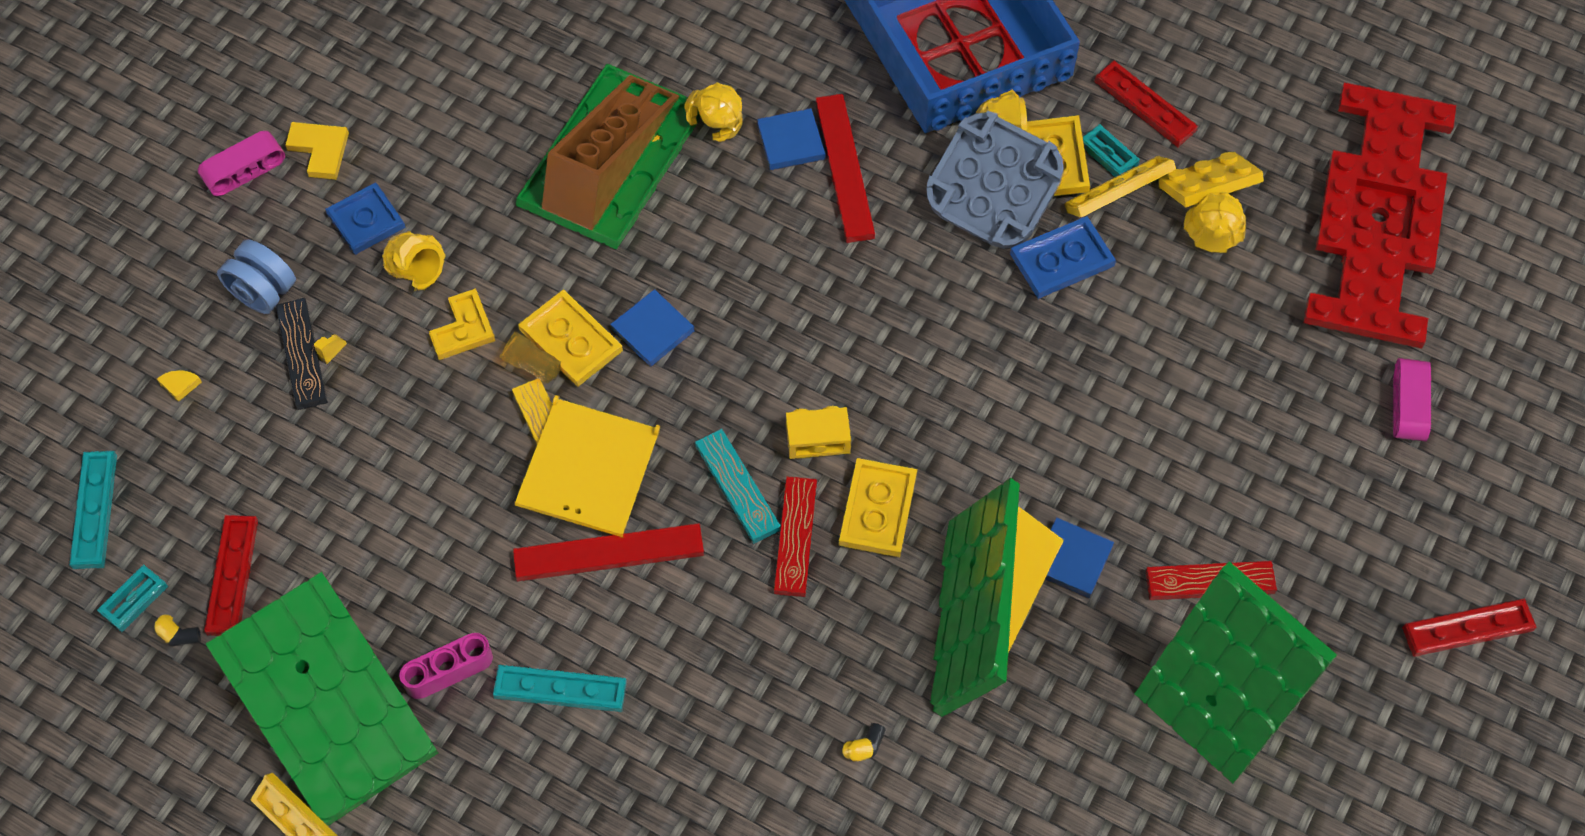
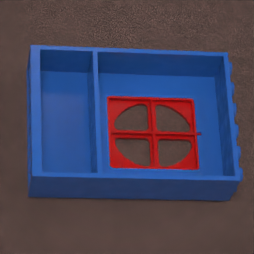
[844,0,1080,134]

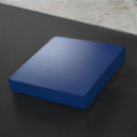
[757,108,825,170]
[326,182,406,255]
[610,289,695,367]
[1045,518,1114,599]

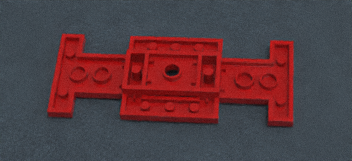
[1303,82,1457,349]

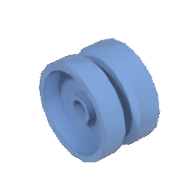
[217,239,296,314]

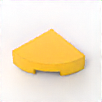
[314,334,347,364]
[157,370,202,402]

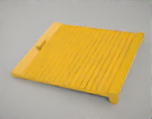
[515,395,660,537]

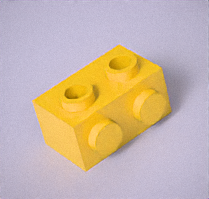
[786,406,851,459]

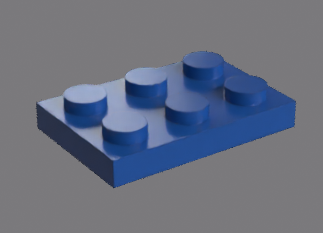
[1010,216,1116,299]

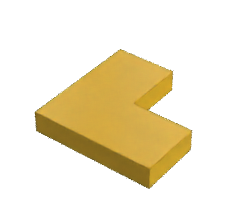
[285,122,349,180]
[428,288,496,360]

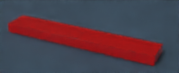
[816,94,875,243]
[513,523,704,582]

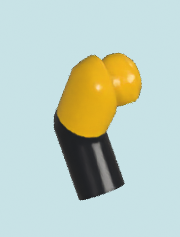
[154,614,201,646]
[842,723,886,761]

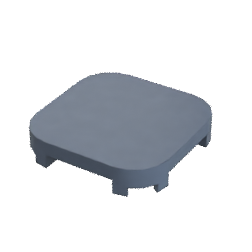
[926,111,1064,249]

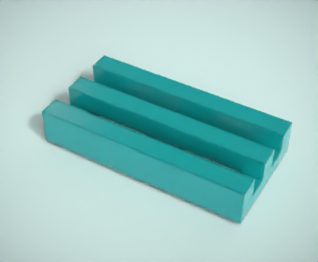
[1083,124,1140,177]
[97,564,169,632]

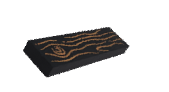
[276,298,328,410]

